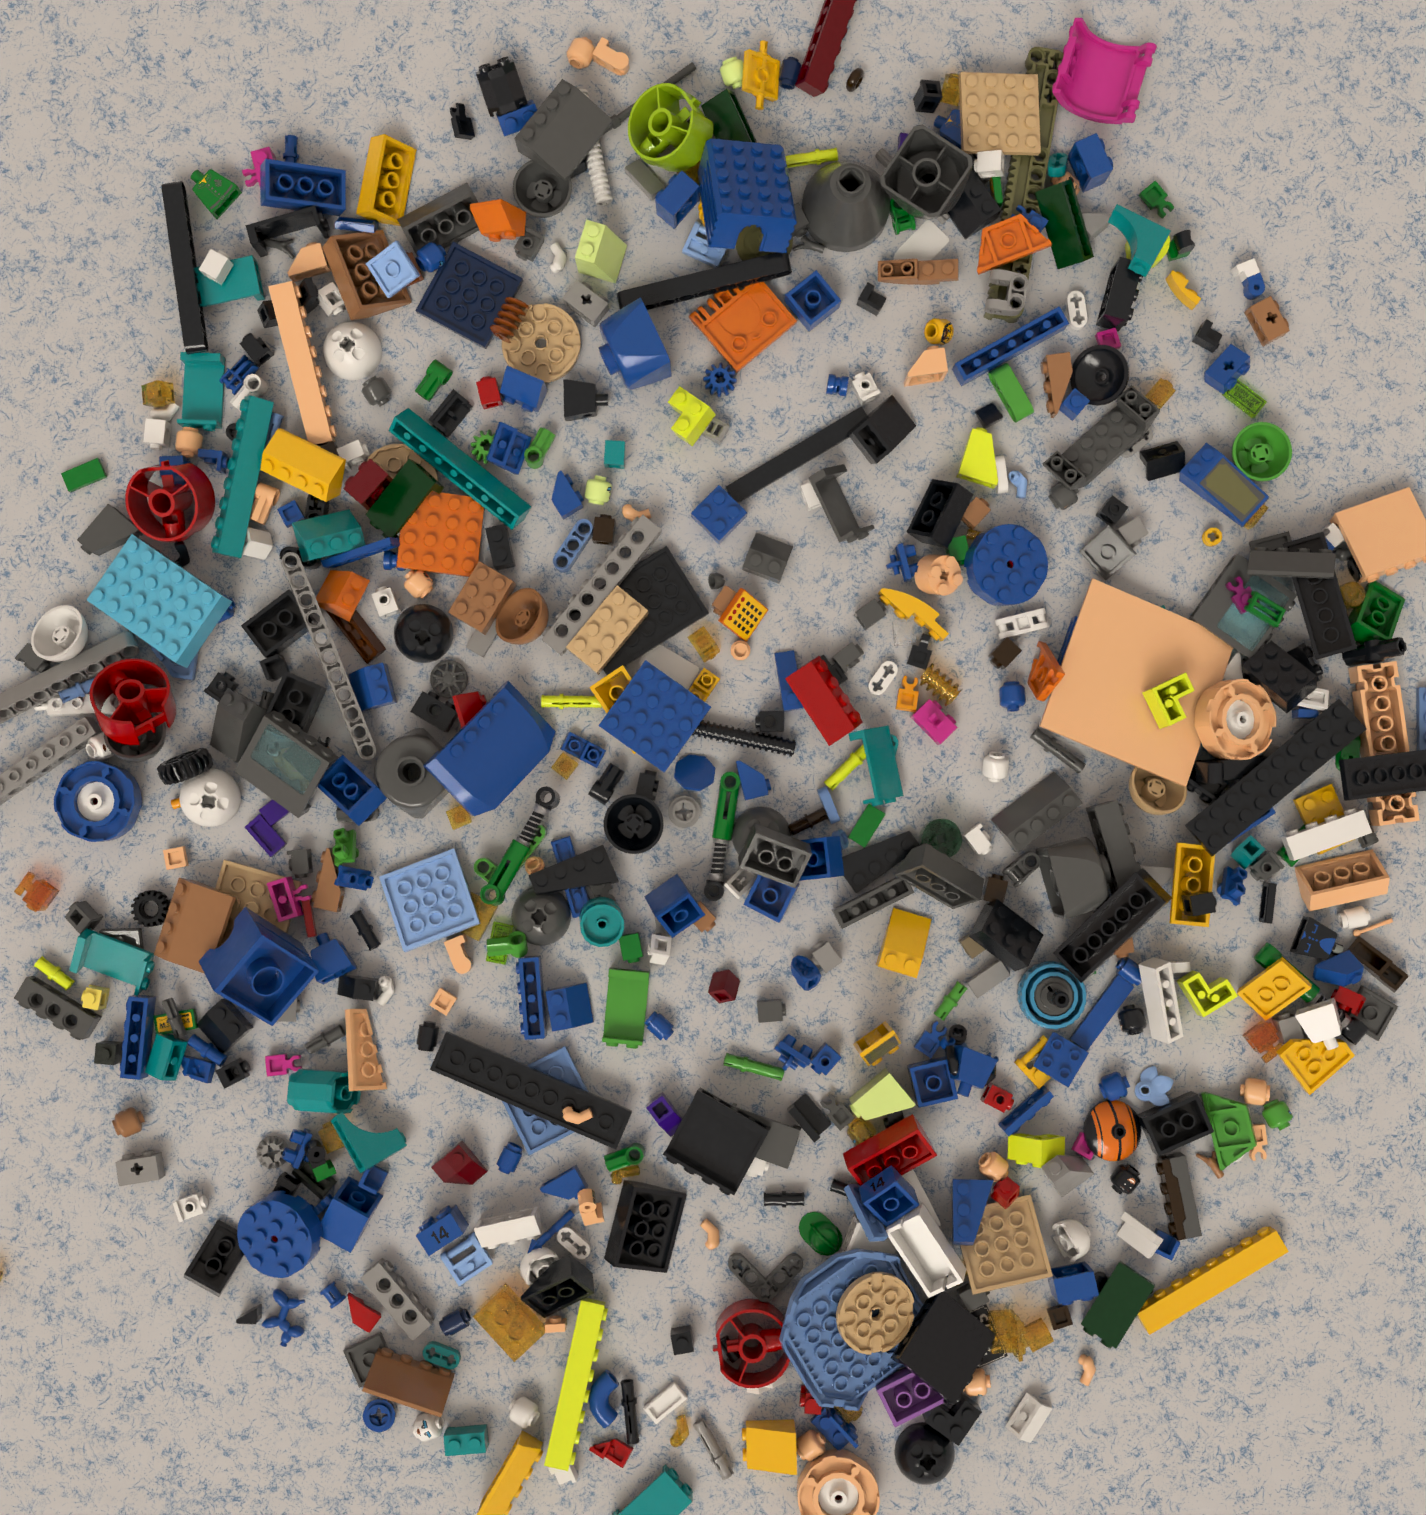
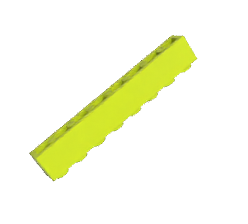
[544,1298,608,1471]

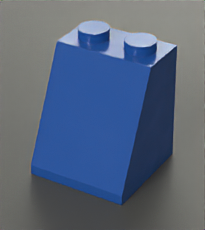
[644,874,705,938]
[321,1176,384,1253]

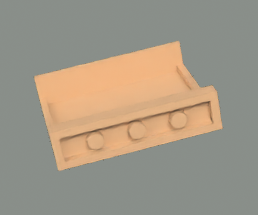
[1330,487,1426,583]

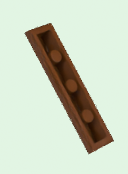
[325,610,386,664]

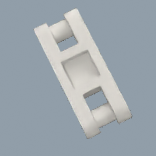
[995,608,1050,640]

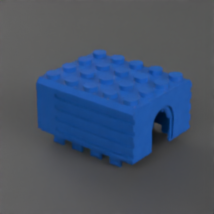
[697,139,797,253]

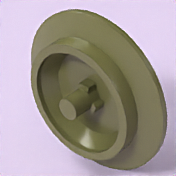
[736,225,793,261]

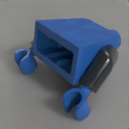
[940,1036,999,1097]

